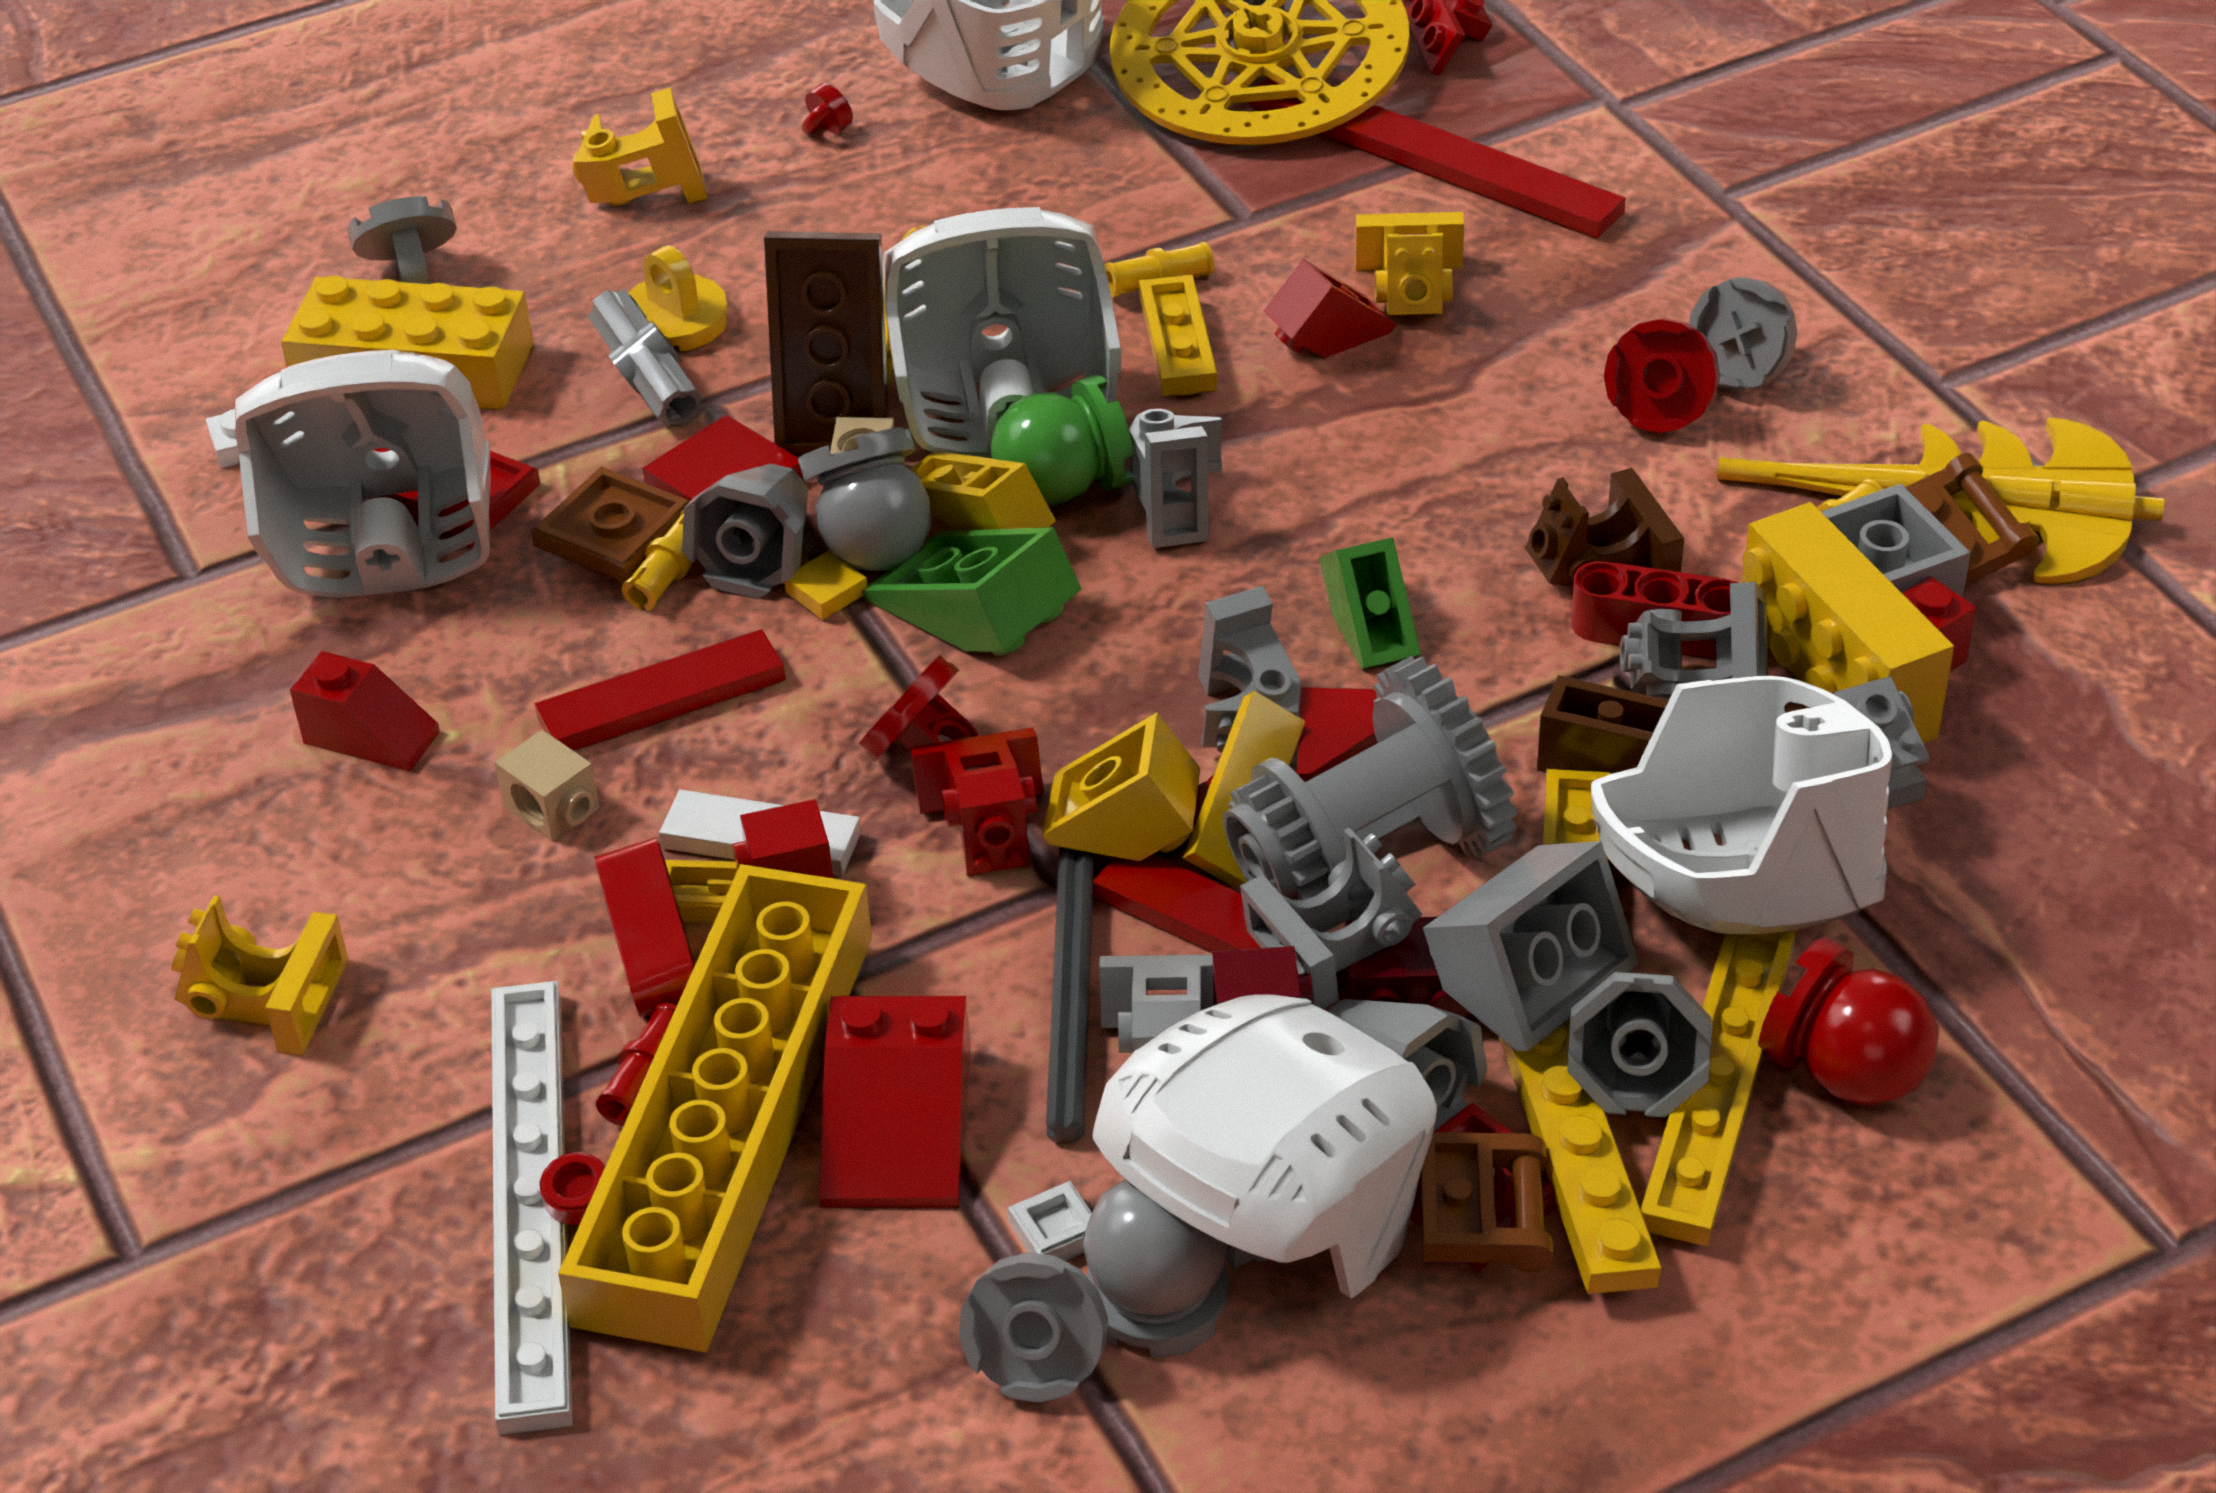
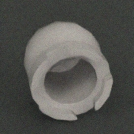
[798,427,932,571]
[1082,1179,1229,1358]

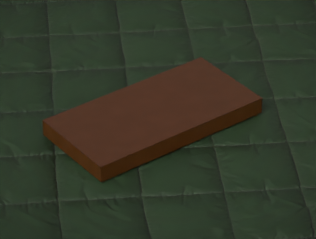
[764,231,888,454]

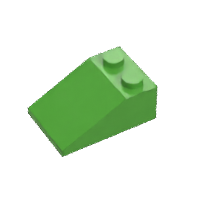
[862,527,1082,655]

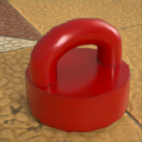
[802,83,853,135]
[539,1152,606,1225]

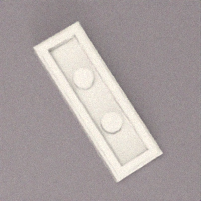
[659,789,861,877]

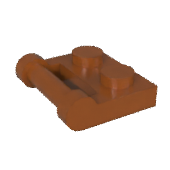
[1905,453,2039,585]
[1420,1132,1554,1273]

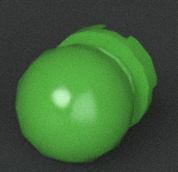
[991,375,1134,506]

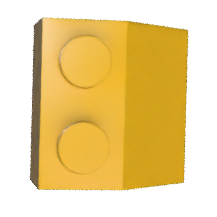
[1042,712,1201,862]

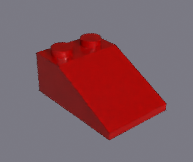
[819,996,971,1208]

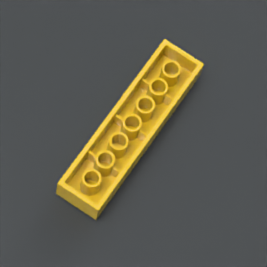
[558,864,872,1353]

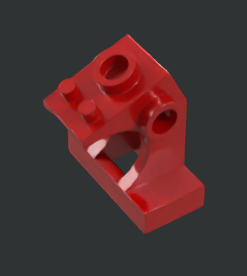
[910,727,1044,876]

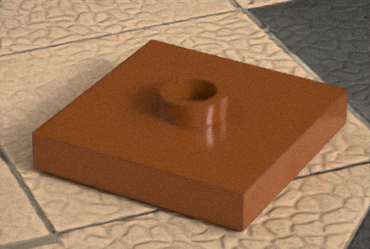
[531,467,690,582]

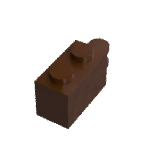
[1537,675,1669,774]

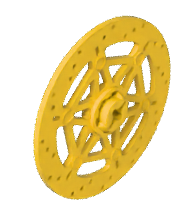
[1110,0,1410,145]

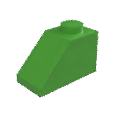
[1319,537,1421,669]

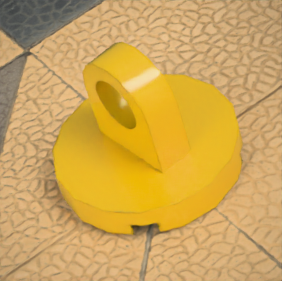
[628,245,729,352]

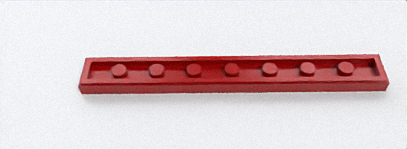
[1249,73,1626,238]

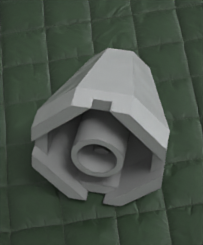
[682,464,808,599]
[1568,972,1712,1117]
[1327,999,1487,1132]

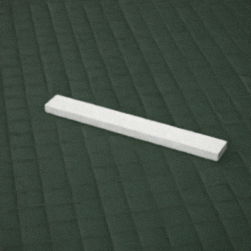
[491,981,573,1435]

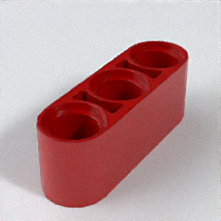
[1571,561,1738,659]
[594,837,695,1018]

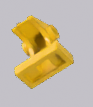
[573,87,708,206]
[1355,212,1465,315]
[171,895,349,1056]

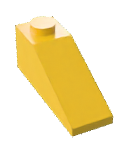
[910,451,1056,530]

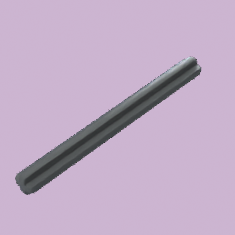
[1046,847,1094,1143]

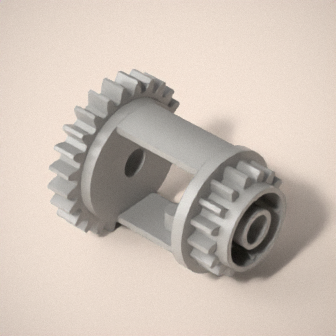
[1223,656,1517,900]

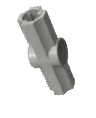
[588,289,703,427]

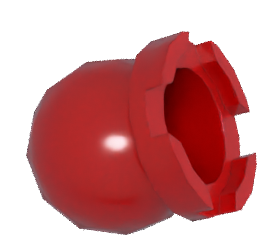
[1758,936,1939,1107]

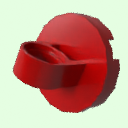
[1603,318,1720,433]
[859,655,979,770]

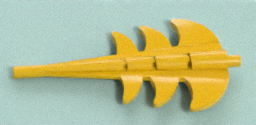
[1717,417,2165,584]

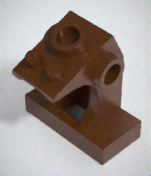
[1525,468,1684,587]

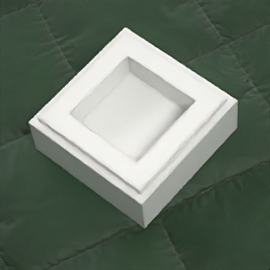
[1008,1181,1092,1261]

